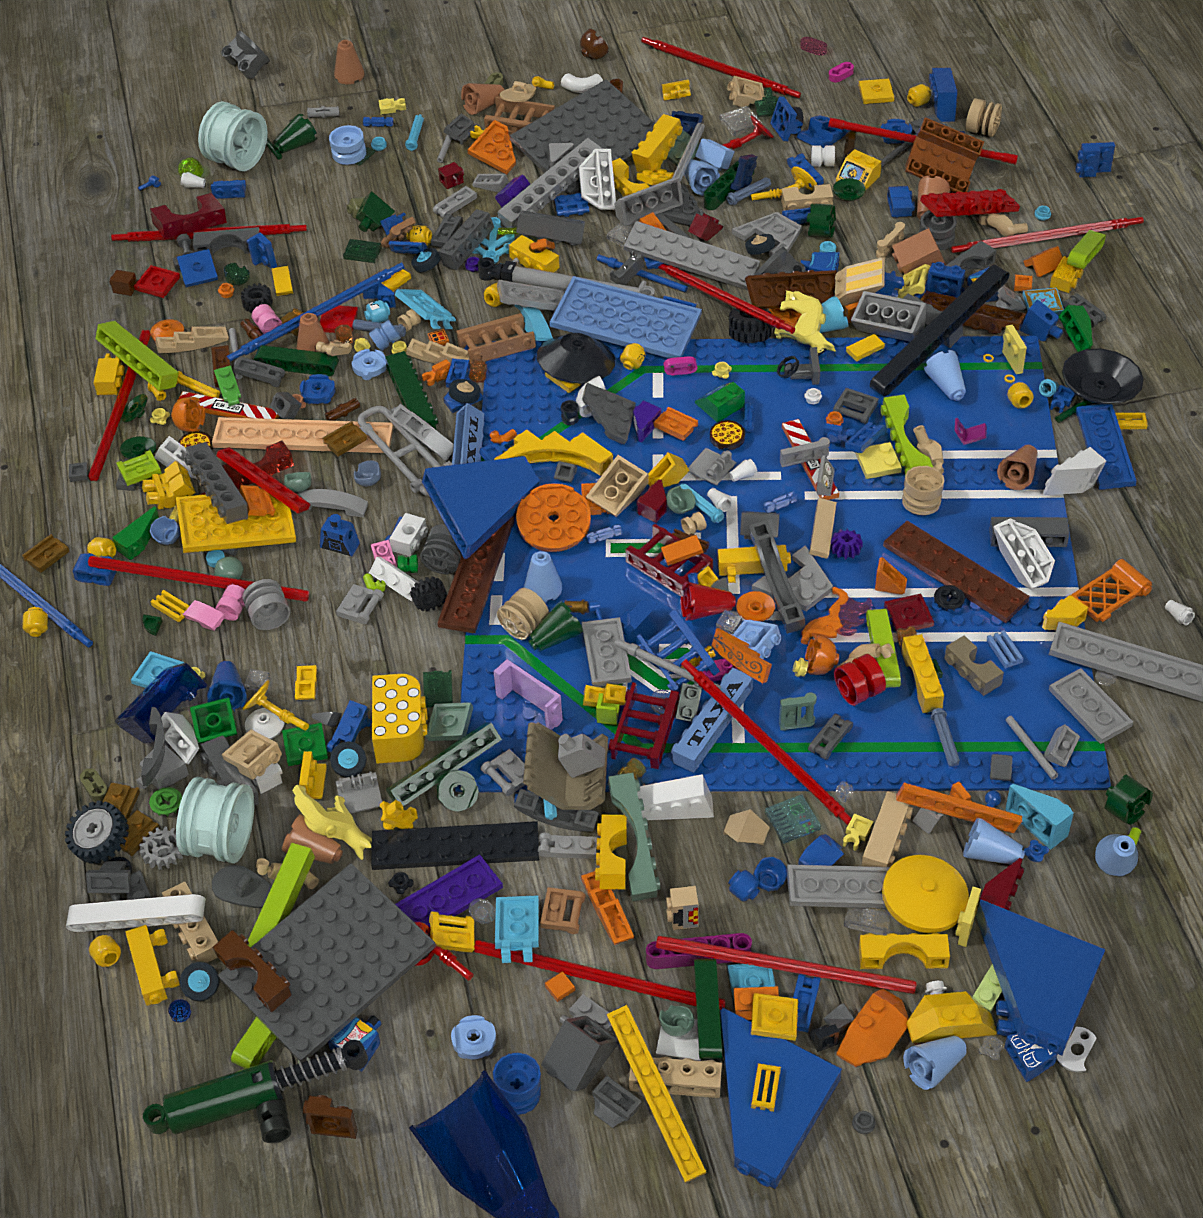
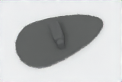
[212,865,272,908]

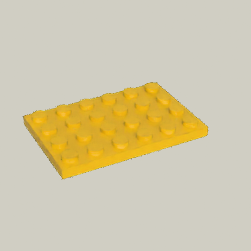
[176,494,296,553]

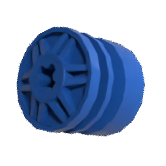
[493,1053,541,1115]

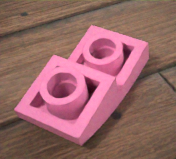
[371,540,398,568]
[183,600,226,631]

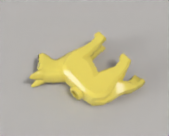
[774,291,836,356]
[292,785,372,860]

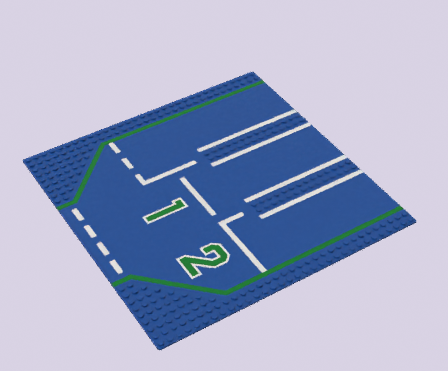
[454,336,1111,792]

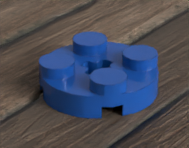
[881,119,912,144]
[300,374,335,404]

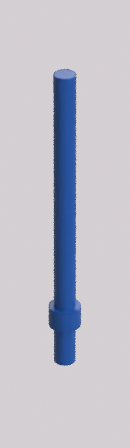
[597,254,688,293]

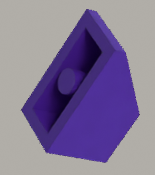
[633,400,661,442]

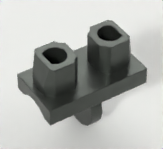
[675,683,702,722]

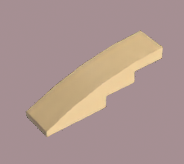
[155,327,229,353]
[406,338,475,369]

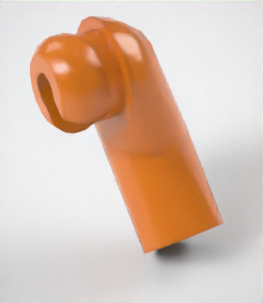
[490,429,517,444]

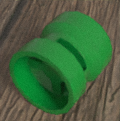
[398,554,418,573]

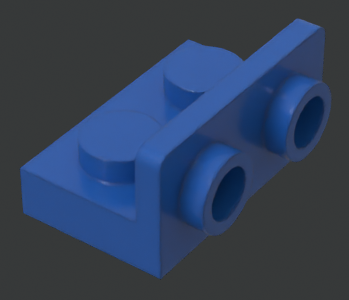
[211,180,246,199]
[247,232,277,270]

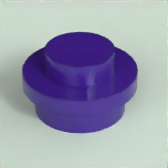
[465,256,479,272]

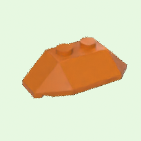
[836,989,909,1067]

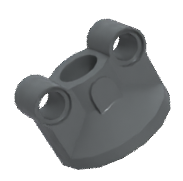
[221,30,270,79]
[754,247,805,275]

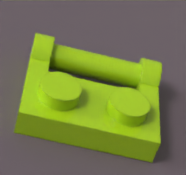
[116,450,161,486]

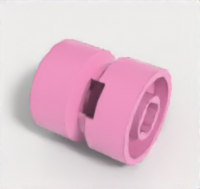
[252,304,282,334]
[216,585,245,621]

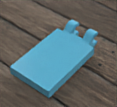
[395,289,456,329]
[495,896,539,963]

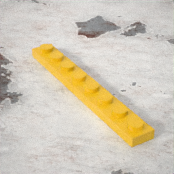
[606,1005,706,1183]

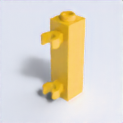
[718,545,791,583]
[125,925,180,1006]

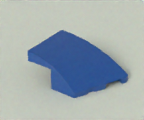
[797,115,850,148]

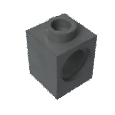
[269,392,302,419]

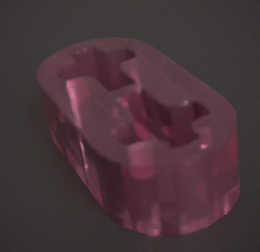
[800,37,827,56]

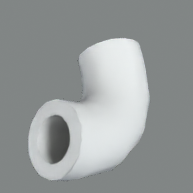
[561,73,603,93]
[576,376,606,417]

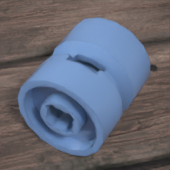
[369,319,401,351]

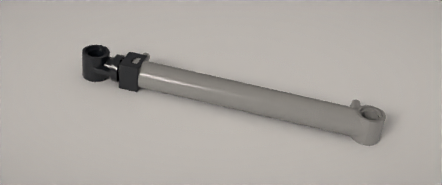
[478,257,655,297]

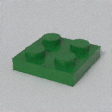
[282,723,328,766]

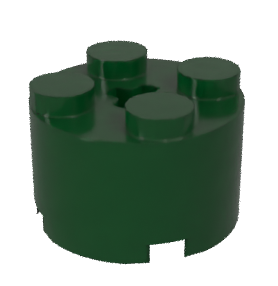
[807,203,836,237]
[1104,774,1153,825]

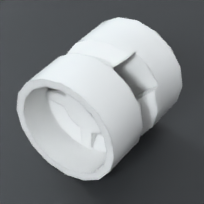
[811,145,835,167]

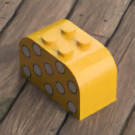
[372,674,428,764]

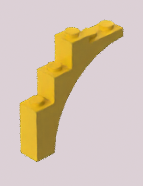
[494,430,613,476]

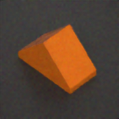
[875,557,907,594]

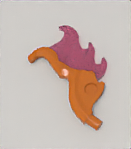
[801,587,872,645]

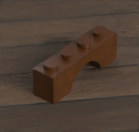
[212,930,292,1013]

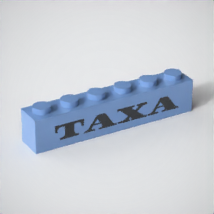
[452,403,484,465]
[671,667,753,773]

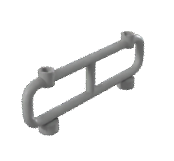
[358,406,452,497]

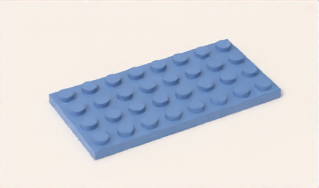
[550,276,702,358]

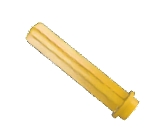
[176,371,220,398]

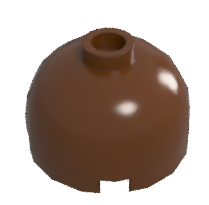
[580,28,609,60]

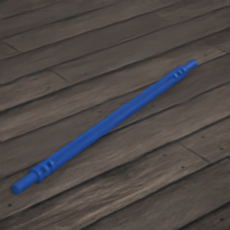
[226,262,405,362]
[0,564,93,648]

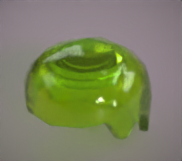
[178,157,204,177]

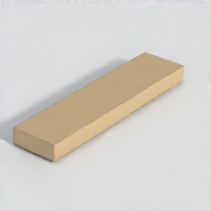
[809,498,837,559]

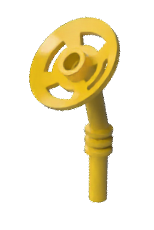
[751,166,817,201]
[242,680,309,731]

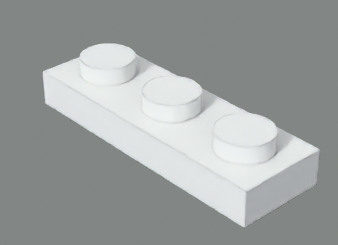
[369,557,420,601]

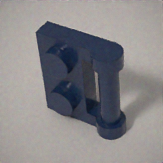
[730,154,758,190]

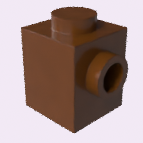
[109,270,137,296]

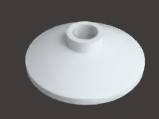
[245,708,285,739]

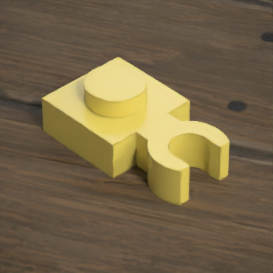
[379,98,406,114]
[843,814,874,851]

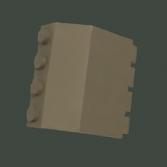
[523,722,608,810]

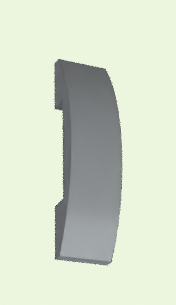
[297,489,368,517]

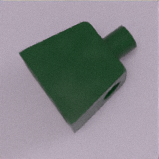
[356,191,395,232]

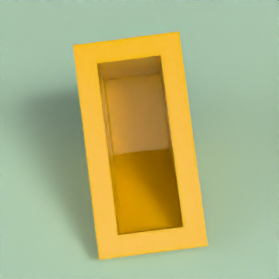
[648,452,690,487]

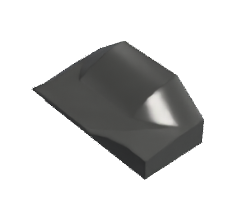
[592,1076,642,1128]

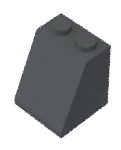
[541,1015,619,1091]

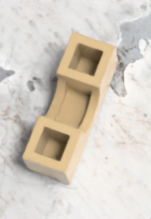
[781,184,833,211]

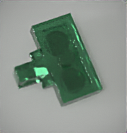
[754,87,786,118]

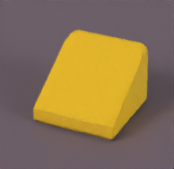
[697,566,719,587]

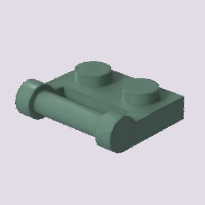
[779,692,817,731]

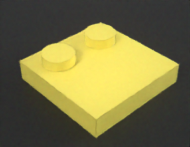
[1002,324,1027,375]
[855,442,902,479]
[956,887,981,947]

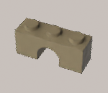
[944,635,1004,696]

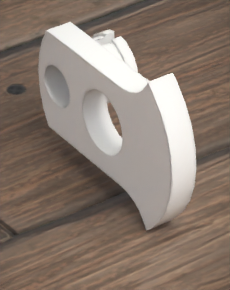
[1057,1027,1096,1072]

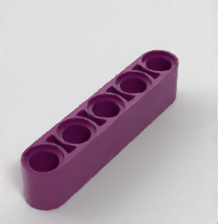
[646,933,752,969]

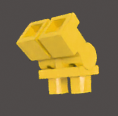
[142,461,196,509]

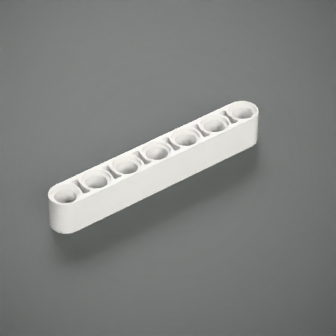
[66,894,206,932]

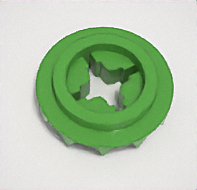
[149,787,182,816]

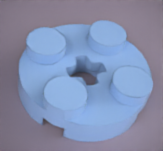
[352,349,387,380]
[451,1015,496,1059]

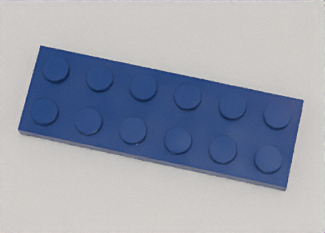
[1076,404,1136,490]

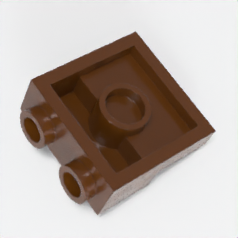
[303,1095,358,1139]

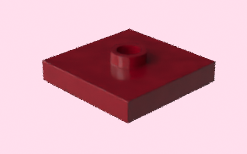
[884,593,934,634]

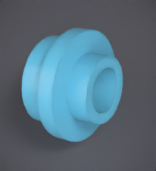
[371,137,387,151]
[1034,206,1051,221]

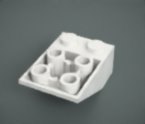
[1043,447,1106,495]

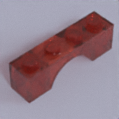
[222,440,294,489]

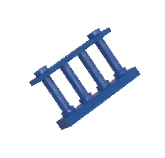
[637,610,720,696]

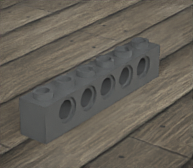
[184,442,248,524]

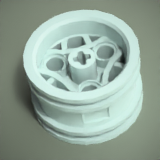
[198,101,268,171]
[176,777,254,864]

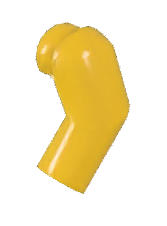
[532,76,554,89]

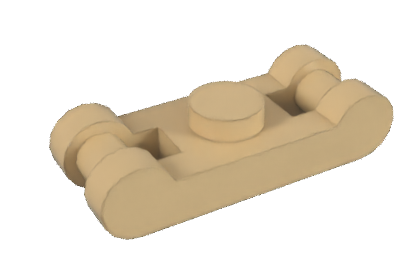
[876,222,905,258]
[316,340,352,356]

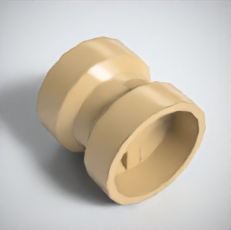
[397,309,421,332]
[681,512,707,534]

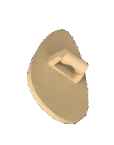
[499,81,536,102]

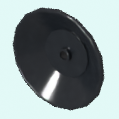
[537,333,615,384]
[1062,348,1144,404]

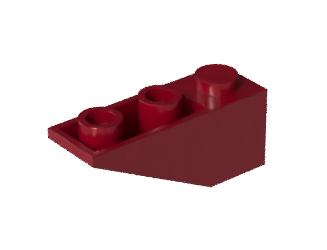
[977,858,1025,911]

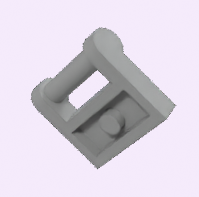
[336,584,384,624]
[481,749,525,796]

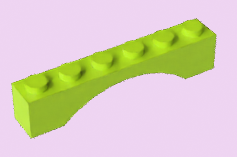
[881,394,933,475]

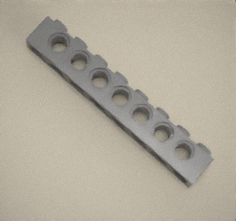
[498,138,602,232]

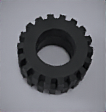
[729,308,772,343]

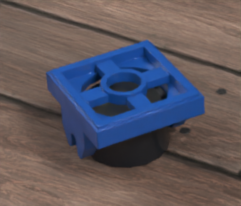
[770,97,804,141]

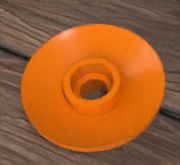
[150,319,184,341]
[736,591,775,622]

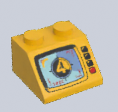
[836,149,882,190]

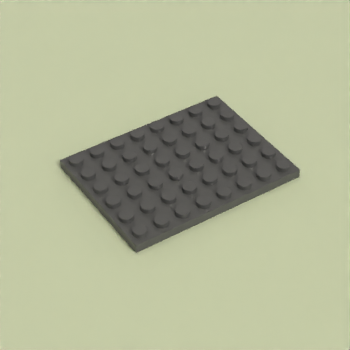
[510,79,655,195]
[218,863,436,1063]

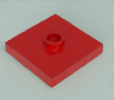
[134,265,180,298]
[320,305,358,334]

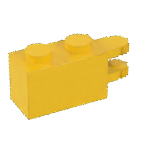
[93,353,124,395]

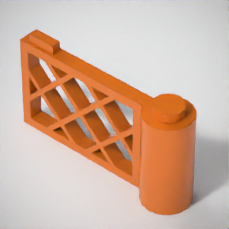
[1071,559,1152,622]

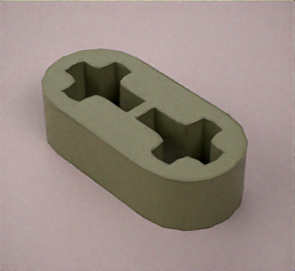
[484,72,504,86]
[80,768,108,802]

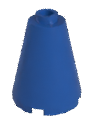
[207,661,247,712]

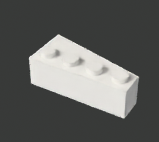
[637,774,714,820]

